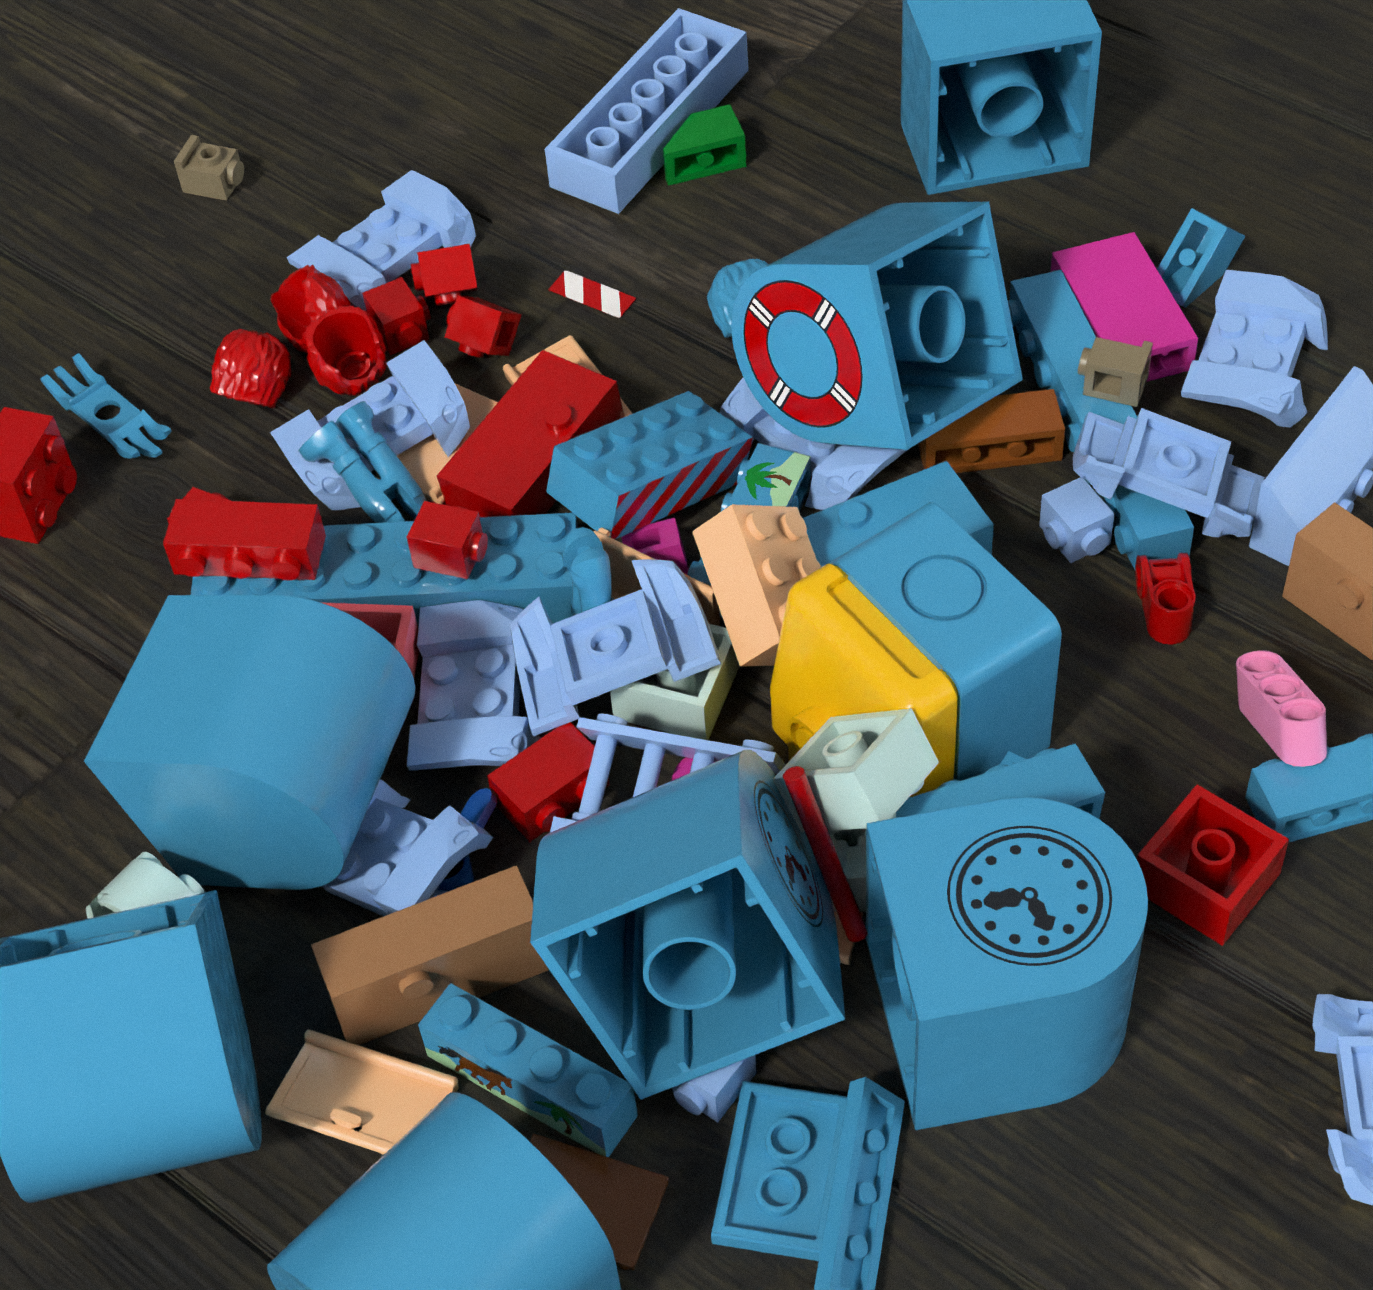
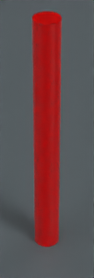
[783,766,868,942]

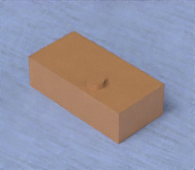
[1282,502,1373,661]
[311,865,549,1045]

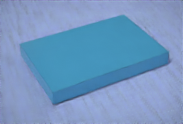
[711,1081,847,1261]

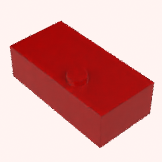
[437,350,625,517]

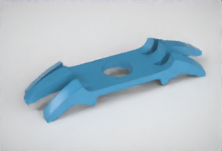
[40,353,171,459]

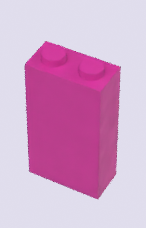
[1051,232,1198,382]

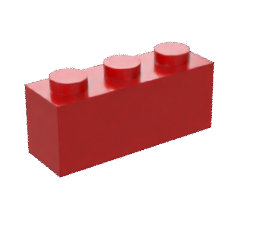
[163,499,326,581]

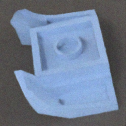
[286,170,476,311]
[1181,270,1328,428]
[270,340,470,511]
[720,377,909,510]
[1073,408,1265,537]
[510,559,721,736]
[407,600,541,771]
[322,779,493,916]
[1312,994,1373,1205]

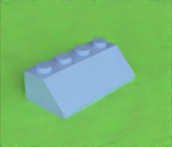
[1249,366,1373,566]

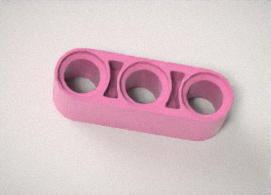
[1236,651,1327,767]

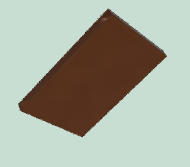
[530,1133,669,1271]

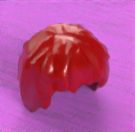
[270,265,350,353]
[304,305,387,396]
[210,329,292,408]

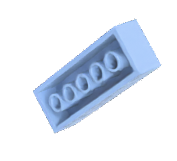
[545,8,748,214]

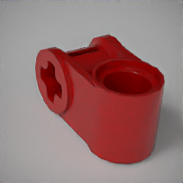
[1135,552,1196,645]

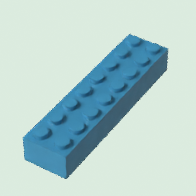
[191,513,578,626]

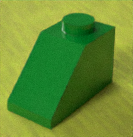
[663,104,746,186]

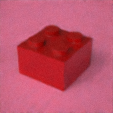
[0,407,77,544]
[1137,784,1289,946]

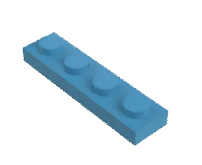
[814,1077,905,1290]

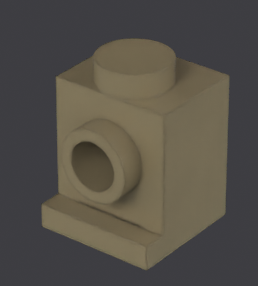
[174,135,244,201]
[1078,337,1153,407]

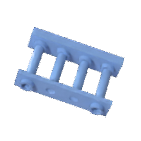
[550,714,786,833]

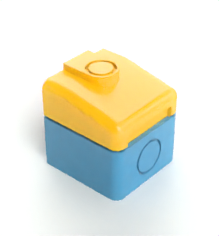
[770,502,1062,797]

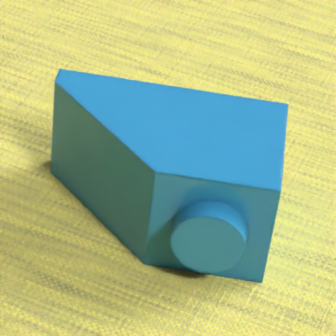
[1157,208,1245,308]

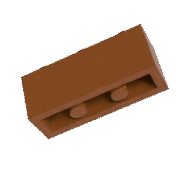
[918,389,1065,473]

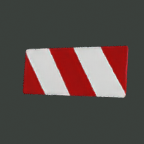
[549,270,636,318]

